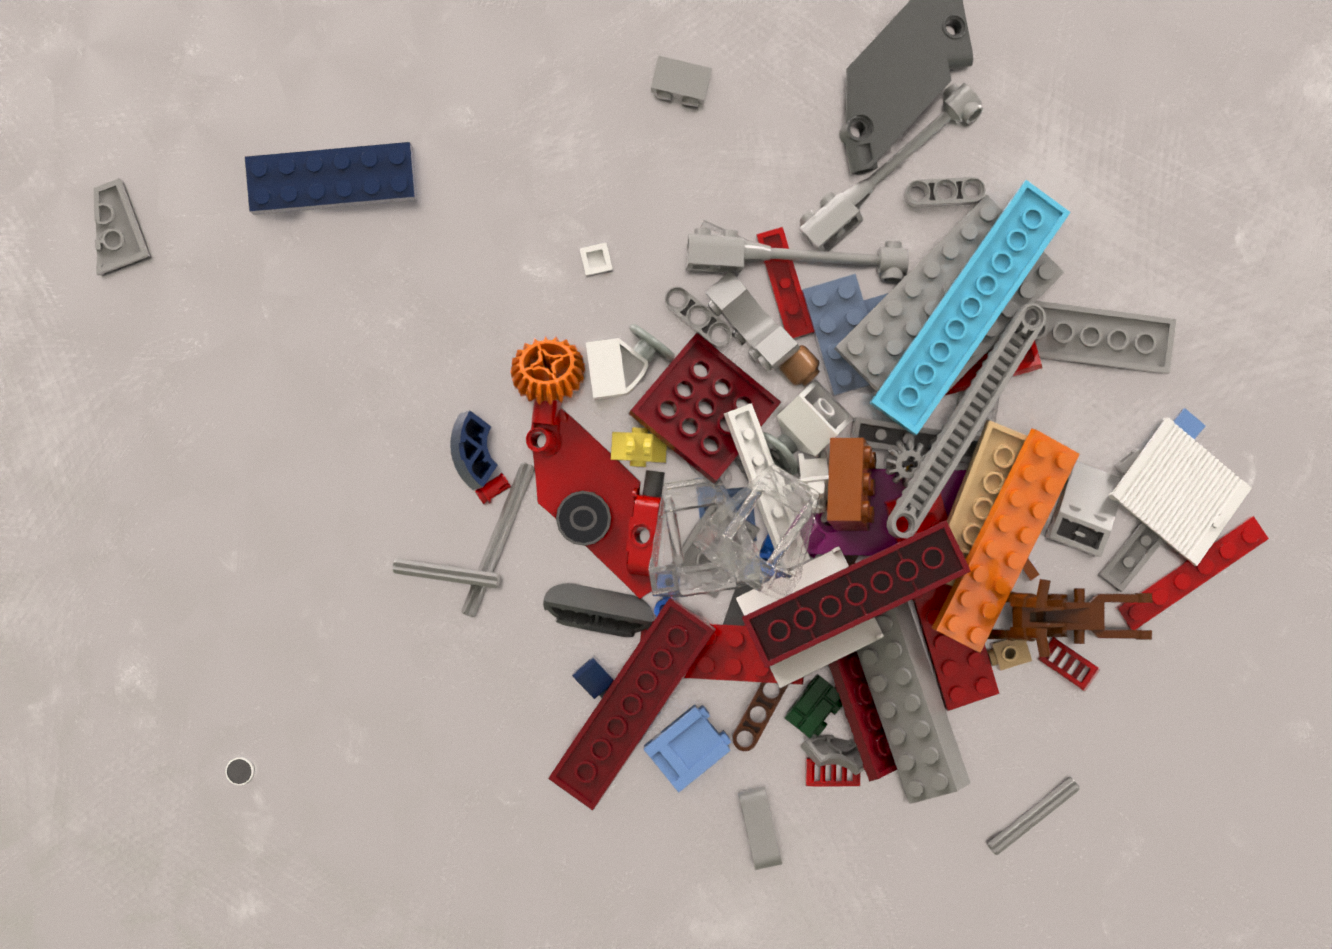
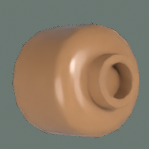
[779,345,820,386]

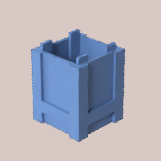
[643,704,731,793]

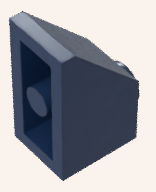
[572,655,615,699]

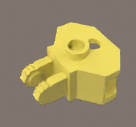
[611,427,667,467]

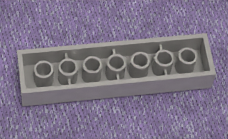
[857,602,971,804]

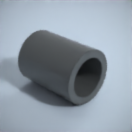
[643,470,665,497]

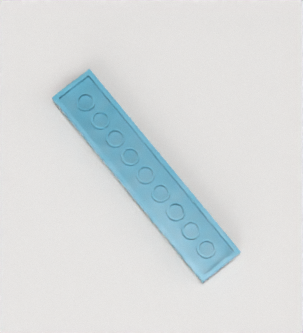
[869,180,1071,436]

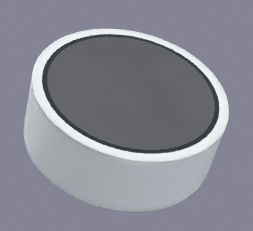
[225,757,254,785]

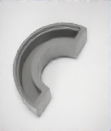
[705,271,800,371]

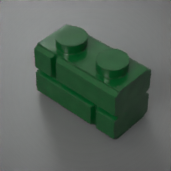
[783,674,843,738]

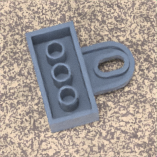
[802,274,888,396]

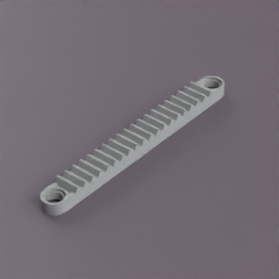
[887,303,1046,538]

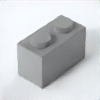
[651,56,712,107]

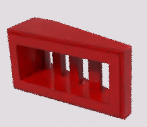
[1038,637,1100,691]
[805,757,861,787]

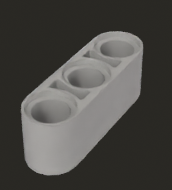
[904,177,986,207]
[665,287,732,348]
[738,786,782,870]

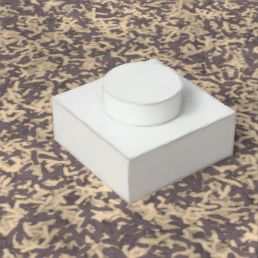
[580,243,613,276]

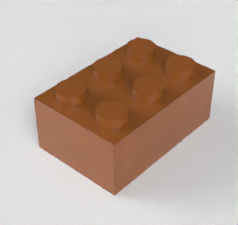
[827,438,877,531]

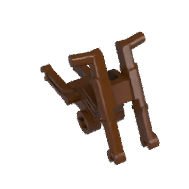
[988,579,1152,657]

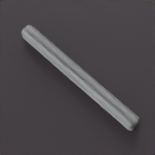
[461,462,535,617]

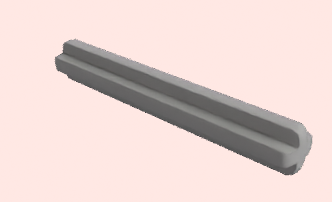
[393,559,500,588]
[988,778,1080,855]

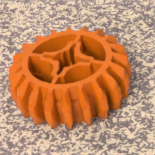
[510,336,585,406]

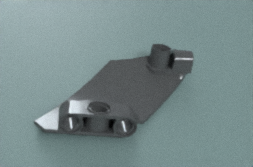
[840,0,973,175]

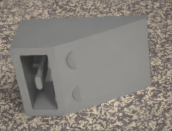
[1045,461,1122,557]

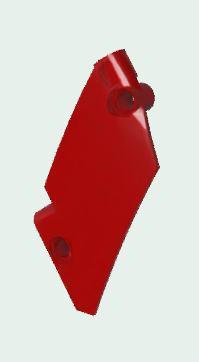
[526,399,665,599]

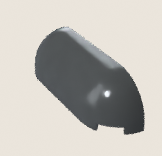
[543,583,653,637]

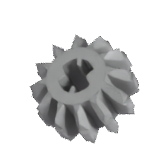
[884,439,928,487]

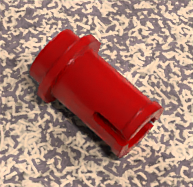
[475,472,511,505]

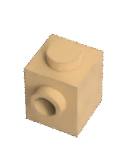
[987,639,1032,671]

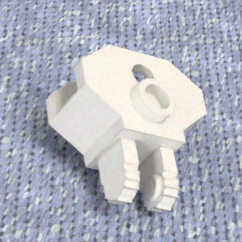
[794,451,829,513]

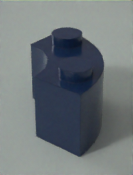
[450,410,498,490]

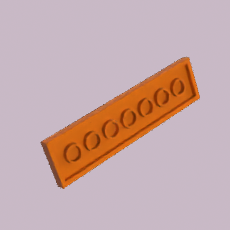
[932,428,1080,653]

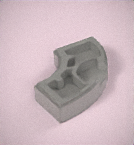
[801,735,864,775]

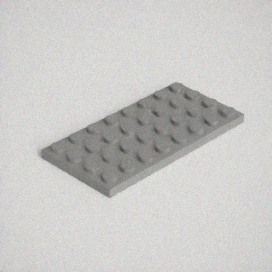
[834,195,1064,394]

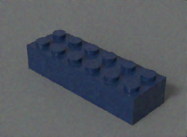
[245,142,417,215]

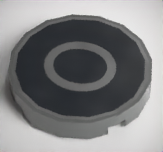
[556,491,612,546]

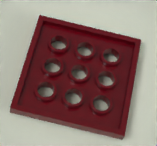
[628,332,781,484]

